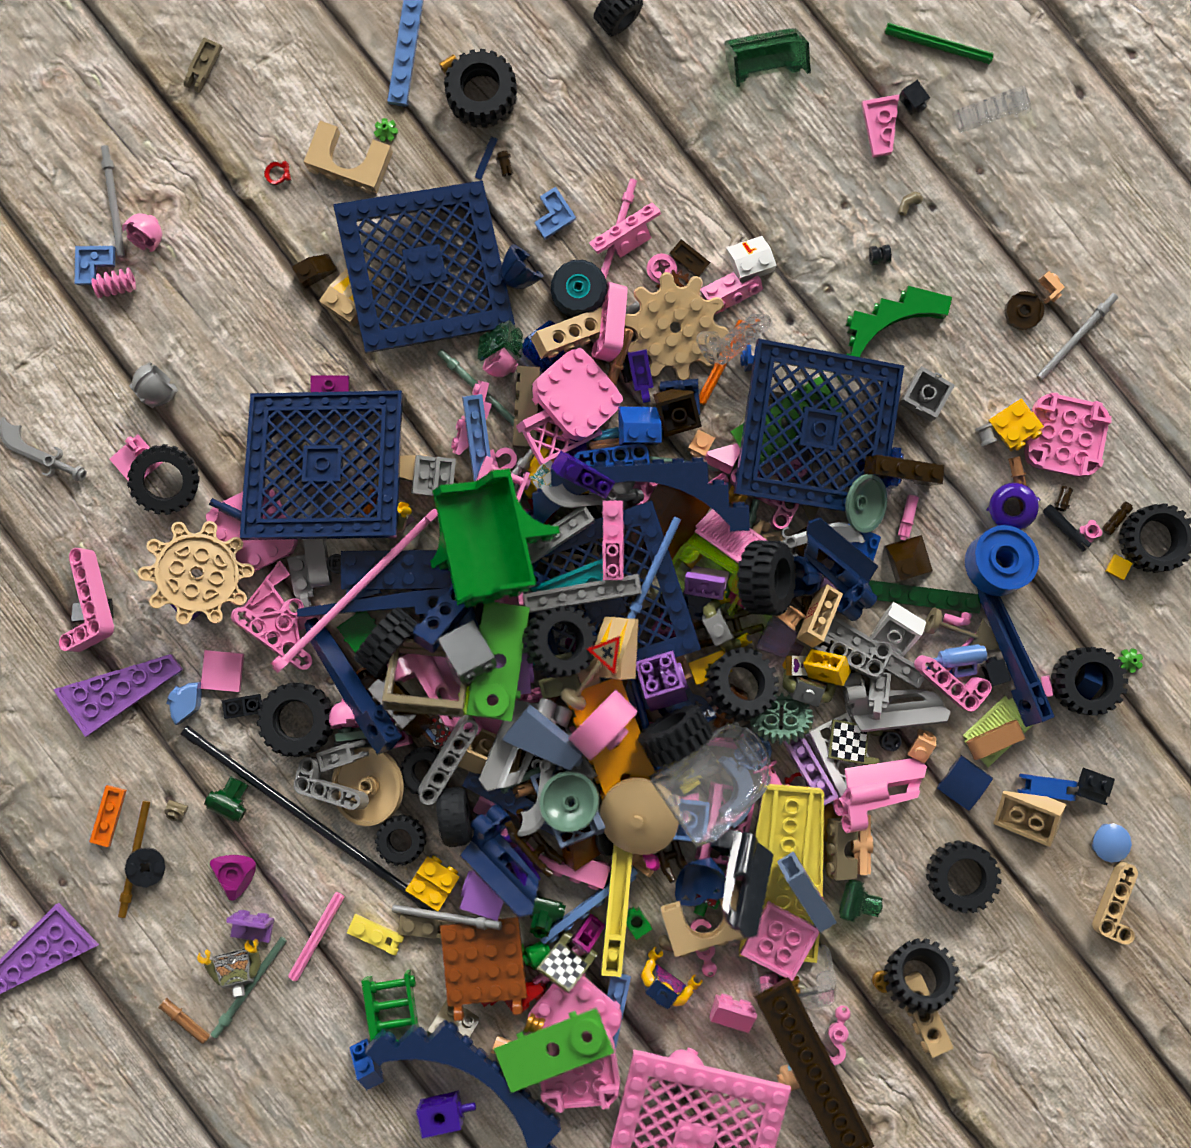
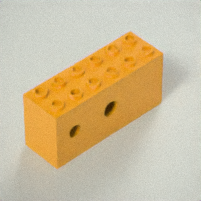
[568,679,659,801]

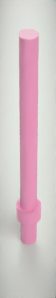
[601,179,637,278]

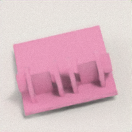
[109,434,163,481]

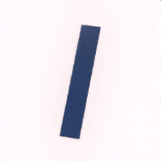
[475,136,498,179]

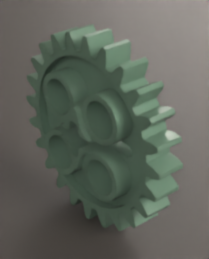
[750,693,813,745]

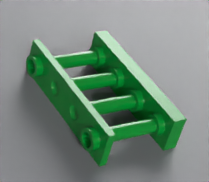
[361,969,419,1042]

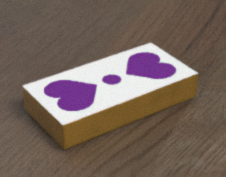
[786,656,807,675]

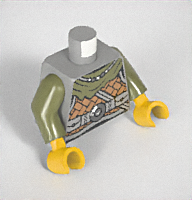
[702,591,753,652]
[197,939,261,998]

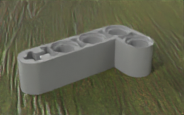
[813,635,892,679]
[294,757,369,810]

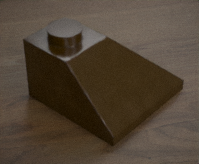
[653,389,702,437]
[885,535,933,582]

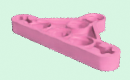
[231,599,312,670]

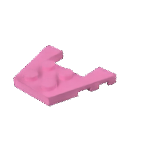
[244,561,321,639]

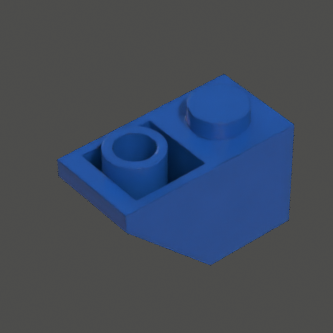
[350,1038,385,1090]

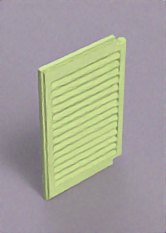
[963,696,1033,767]

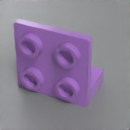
[684,566,729,600]
[226,910,274,943]

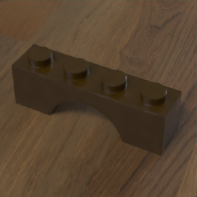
[864,455,944,486]

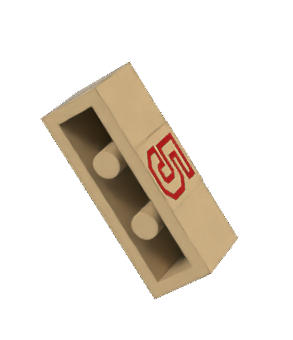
[797,584,843,648]

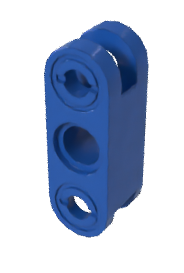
[1017,773,1078,801]

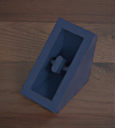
[1075,662,1103,700]

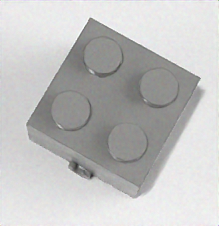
[899,366,955,422]

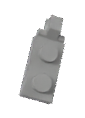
[287,554,315,608]
[868,670,891,720]

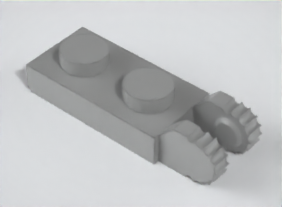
[316,740,369,772]

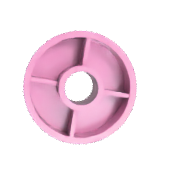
[568,690,637,760]

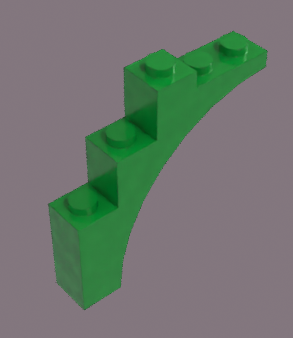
[845,286,952,357]

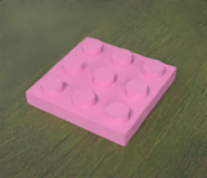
[740,901,820,981]

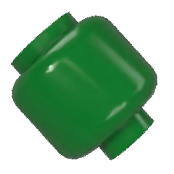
[523,941,550,970]

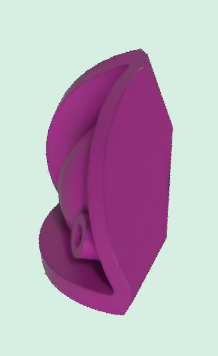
[209,855,256,901]

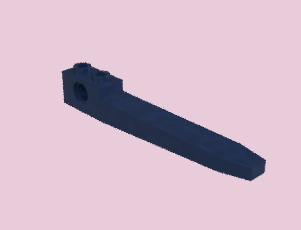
[297,588,449,618]
[977,588,1055,727]
[304,618,402,755]

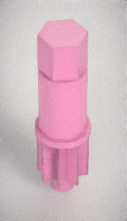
[898,495,919,541]

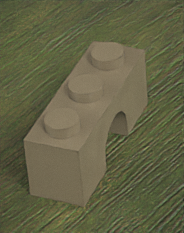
[825,817,858,881]

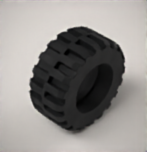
[444,49,517,128]
[737,540,796,616]
[257,683,333,757]

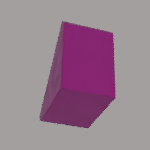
[572,913,606,954]

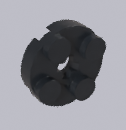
[125,847,166,888]

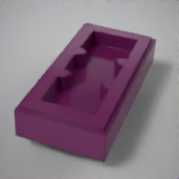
[310,375,350,392]

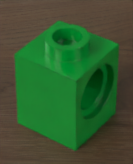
[626,906,653,940]

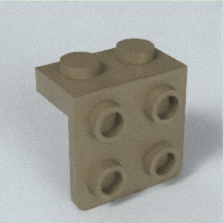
[426,1000,479,1037]

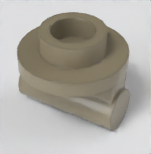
[164,800,188,821]

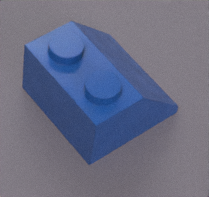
[618,407,662,445]

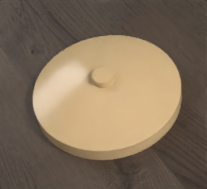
[332,747,404,826]
[600,778,680,855]

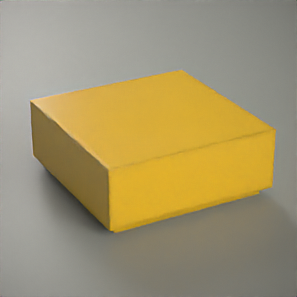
[1105,554,1133,580]

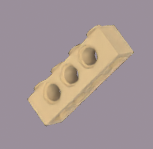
[531,307,602,359]
[904,971,954,1058]

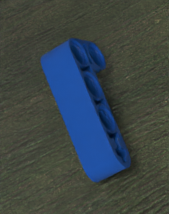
[574,443,650,466]

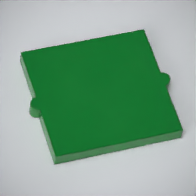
[337,612,377,653]

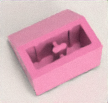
[709,993,757,1033]

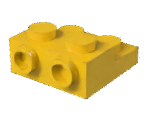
[989,398,1044,452]
[405,855,460,911]

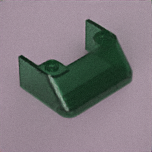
[724,28,811,87]

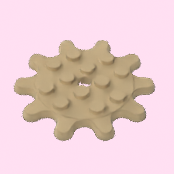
[624,272,729,380]
[138,521,255,625]

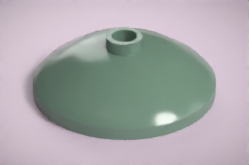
[845,474,887,533]
[539,771,599,832]

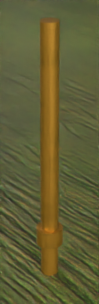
[118,801,150,918]

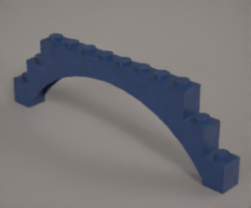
[525,457,750,531]
[365,1019,561,1148]

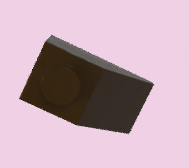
[292,254,338,289]

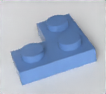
[534,187,576,240]
[75,246,116,285]

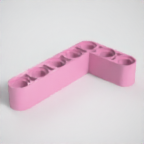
[59,548,114,652]

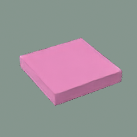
[200,650,244,692]

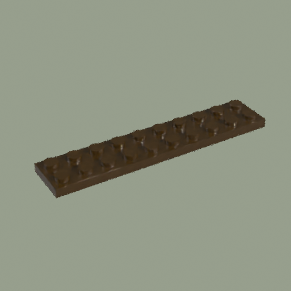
[754,977,875,1148]

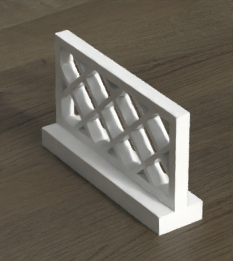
[805,712,869,798]

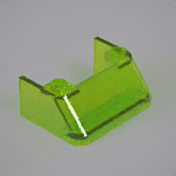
[672,533,741,617]

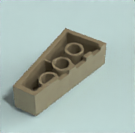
[513,366,542,449]

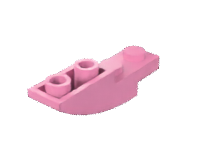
[451,381,492,455]
[603,501,624,580]

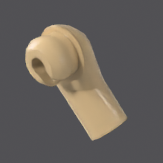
[752,520,771,535]

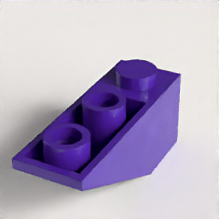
[551,451,615,499]

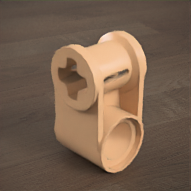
[774,605,805,632]

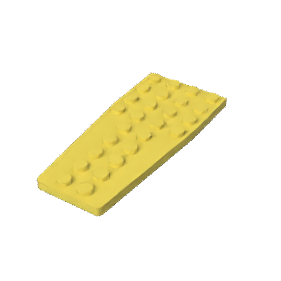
[738,784,824,963]

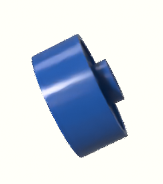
[965,525,1039,596]

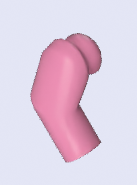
[943,612,972,626]

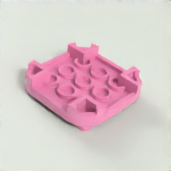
[532,348,623,441]
[1024,393,1111,477]
[206,486,298,572]
[527,973,622,1037]
[540,1028,620,1113]

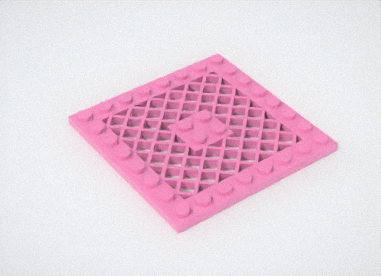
[610,1050,791,1148]

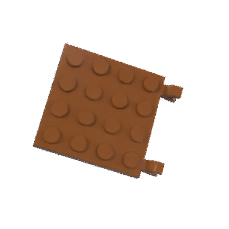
[440,917,527,1021]

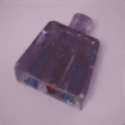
[755,616,804,658]

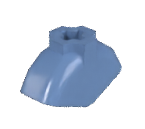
[166,682,202,725]

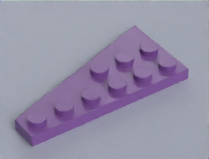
[53,654,183,737]
[0,903,99,994]

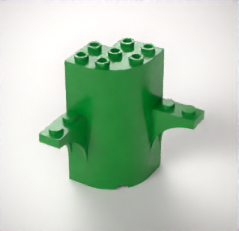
[431,468,560,607]

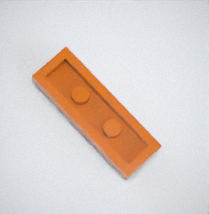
[89,785,127,847]

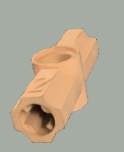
[851,815,873,875]

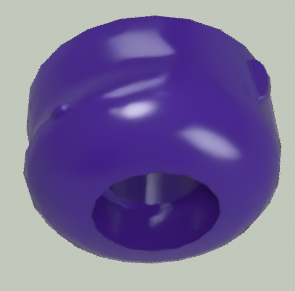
[986,482,1041,530]

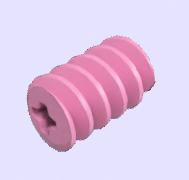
[91,268,136,298]

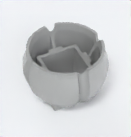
[129,362,178,408]

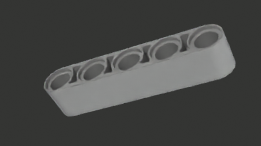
[297,494,332,588]
[418,715,478,805]

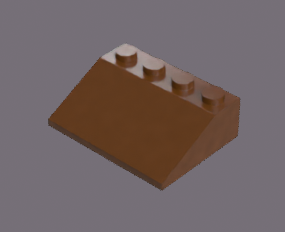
[627,484,711,565]

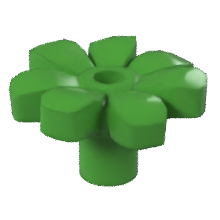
[374,118,398,142]
[1118,648,1143,673]

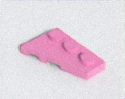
[861,94,899,158]

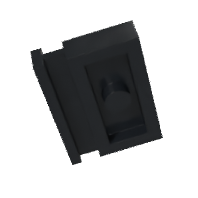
[1074,768,1115,806]

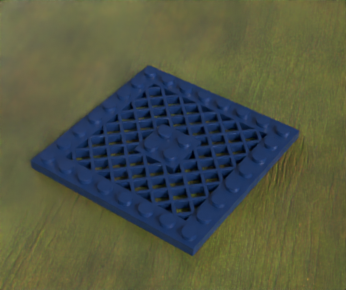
[333,180,515,354]
[734,339,904,512]
[240,390,403,540]
[524,501,701,686]

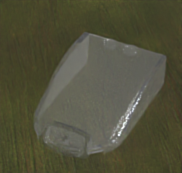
[651,724,771,847]

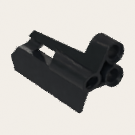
[711,828,774,939]

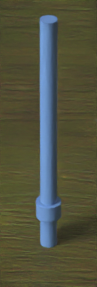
[627,516,681,619]

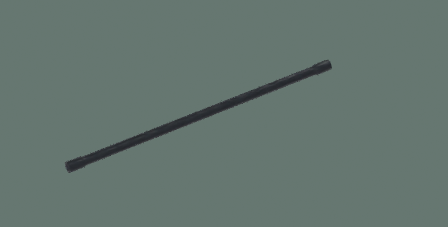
[180,725,434,911]

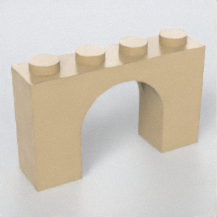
[304,120,393,193]
[661,884,744,957]

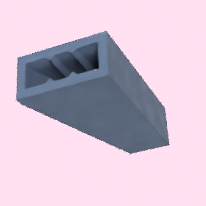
[503,705,585,770]
[777,851,837,933]

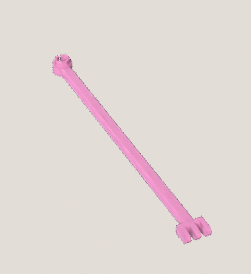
[271,509,438,673]

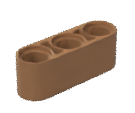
[966,720,1025,760]

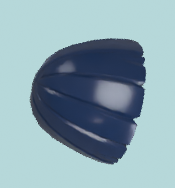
[501,244,544,289]
[793,556,822,598]

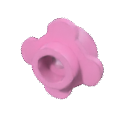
[1079,520,1102,542]

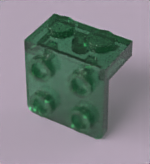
[478,320,523,361]

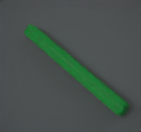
[885,23,994,64]

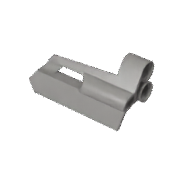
[842,672,951,732]
[479,698,573,791]

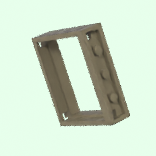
[382,638,468,718]

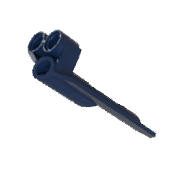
[804,518,878,621]
[460,804,539,918]

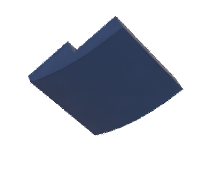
[937,755,993,811]

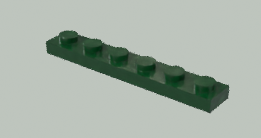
[869,580,981,614]

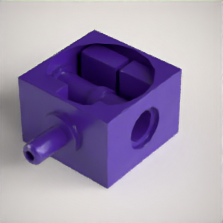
[416,1090,476,1139]

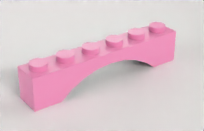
[501,828,611,890]

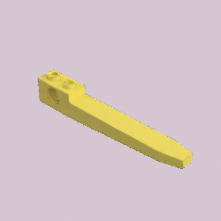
[601,844,633,977]

